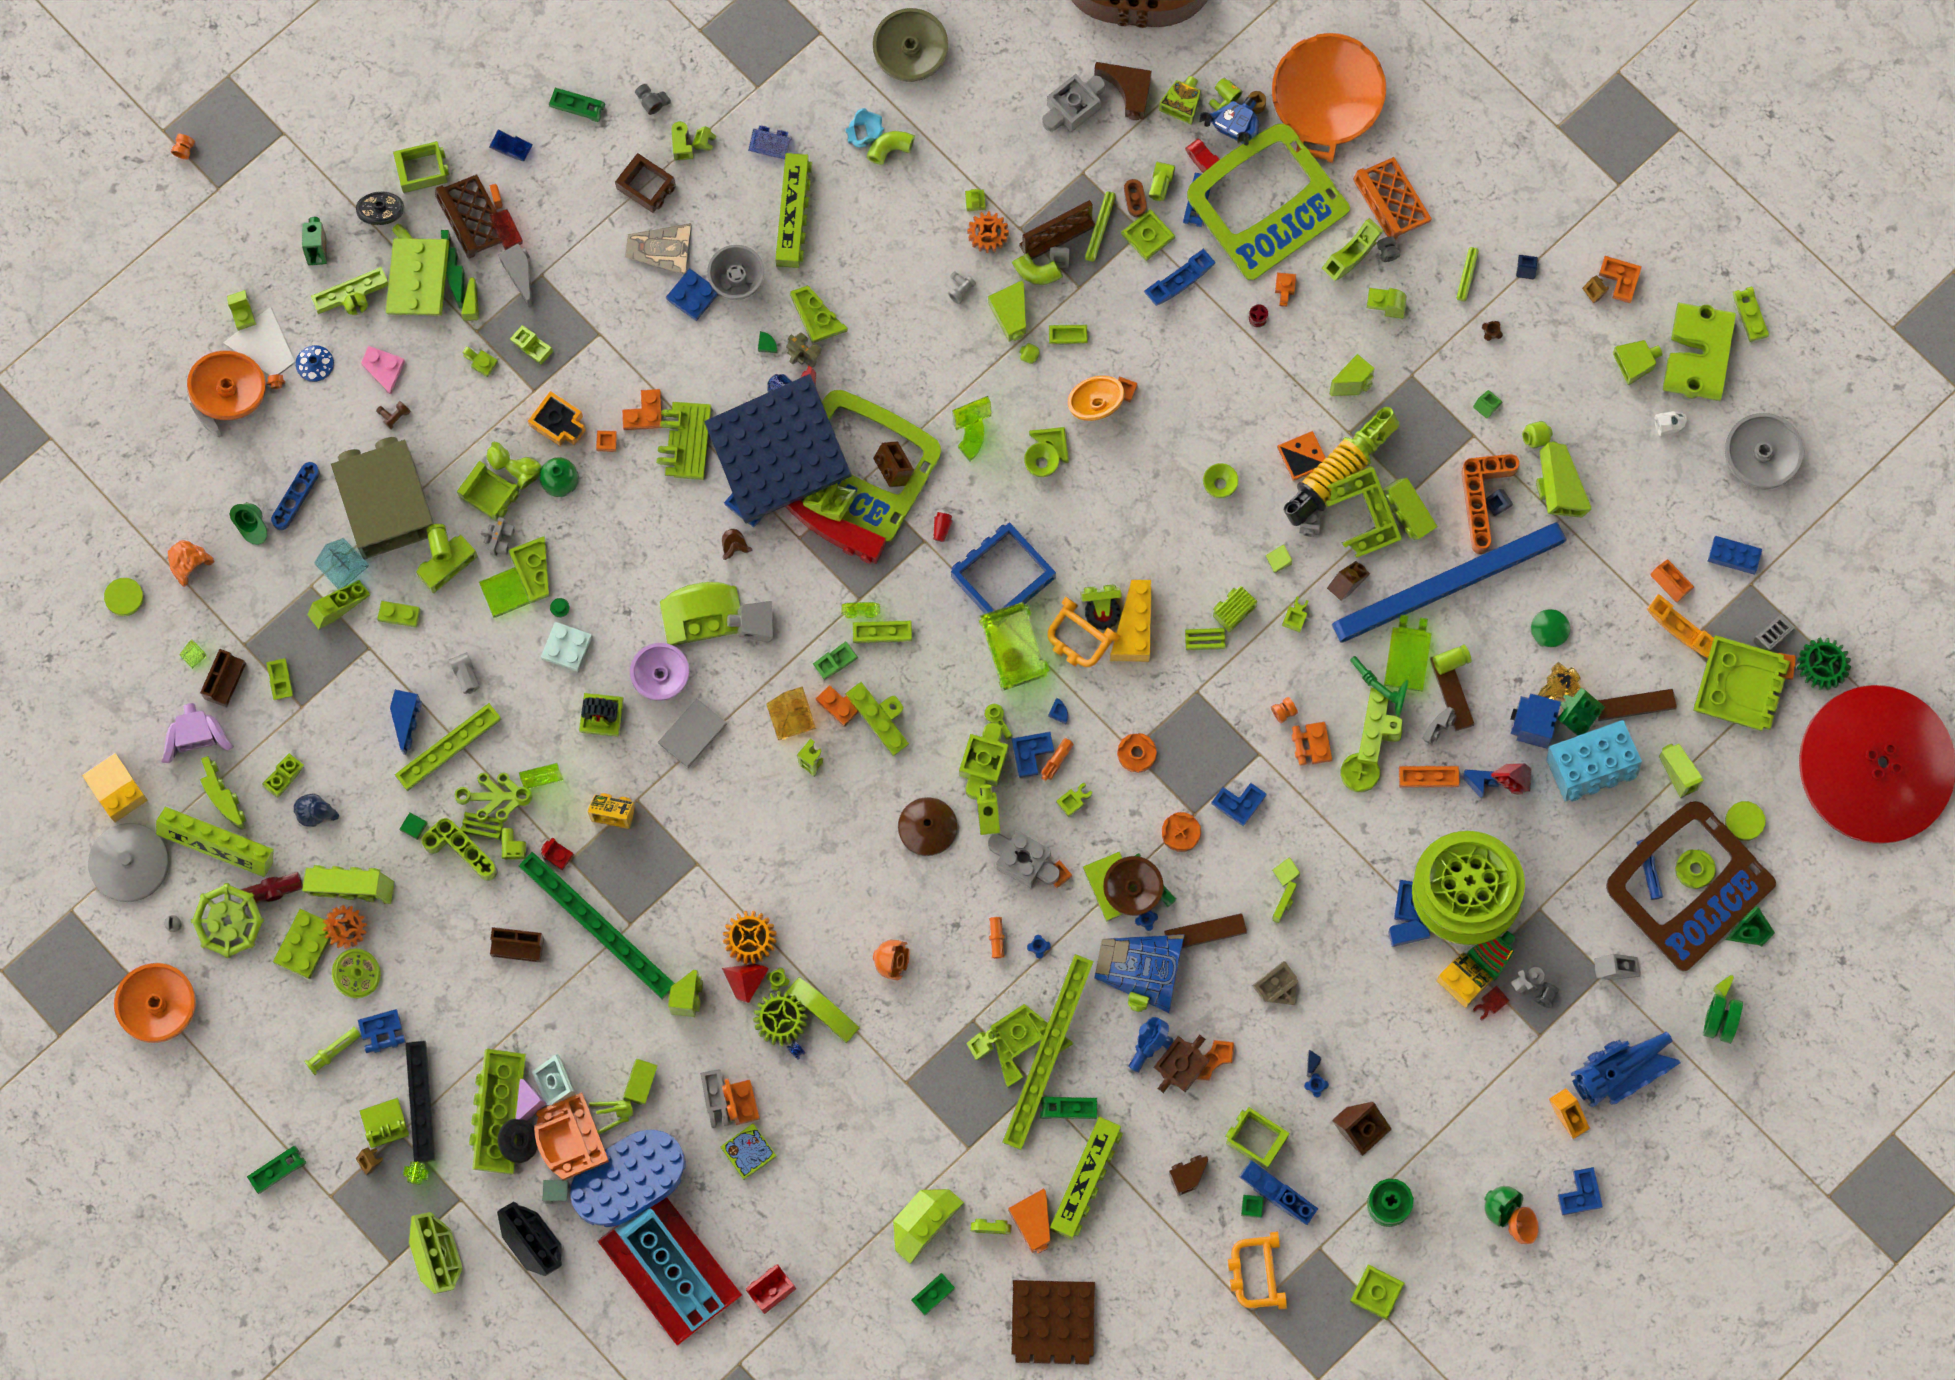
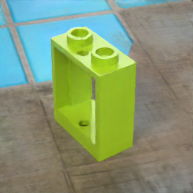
[393,141,450,193]
[1225,1107,1290,1170]

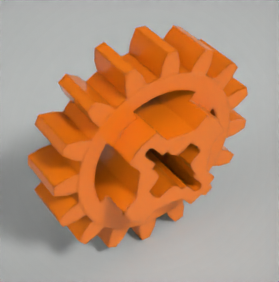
[967,211,1009,253]
[323,905,367,949]

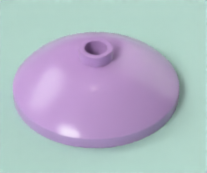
[630,643,689,701]

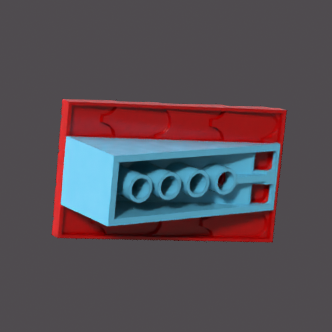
[597,1197,742,1345]

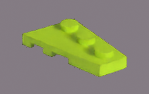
[508,536,549,603]

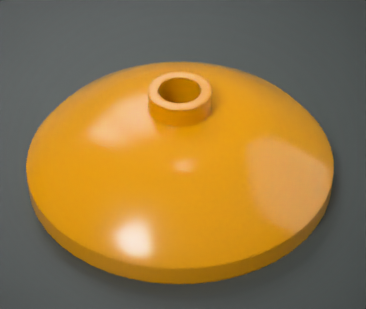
[1068,376,1125,421]

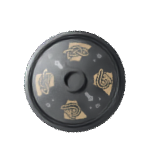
[356,192,404,225]

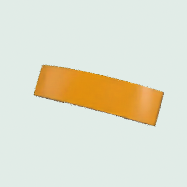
[1647,594,1714,658]

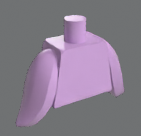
[161,703,234,763]

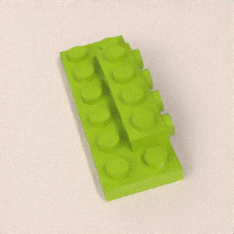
[469,1049,526,1175]

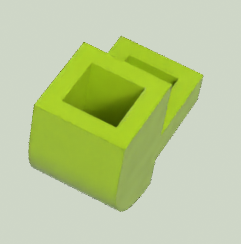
[1366,288,1407,319]

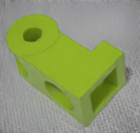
[671,121,693,161]

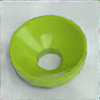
[1024,442,1059,477]
[1203,463,1238,498]

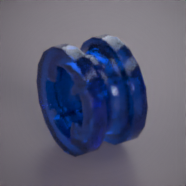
[786,1040,805,1060]

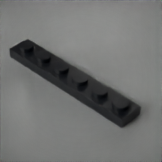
[405,1041,435,1163]

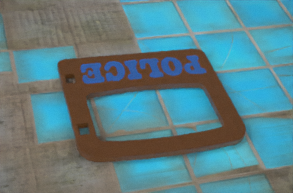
[1606,801,1776,971]

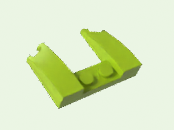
[1326,466,1402,558]

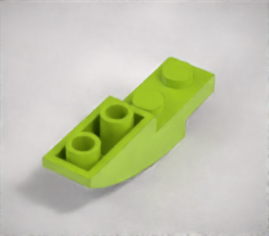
[200,756,246,830]

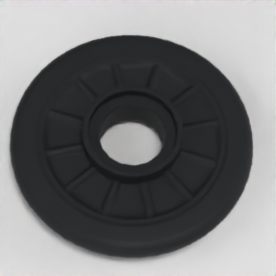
[498,1118,538,1163]

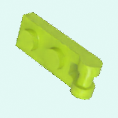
[1733,286,1769,342]

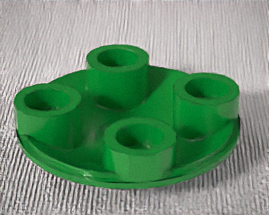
[1531,609,1570,647]

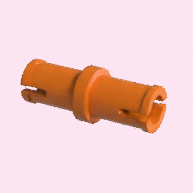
[989,917,1005,959]

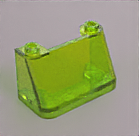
[977,602,1050,691]

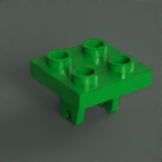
[1558,688,1605,736]

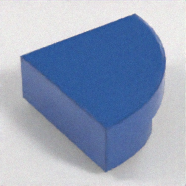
[1048,698,1068,724]

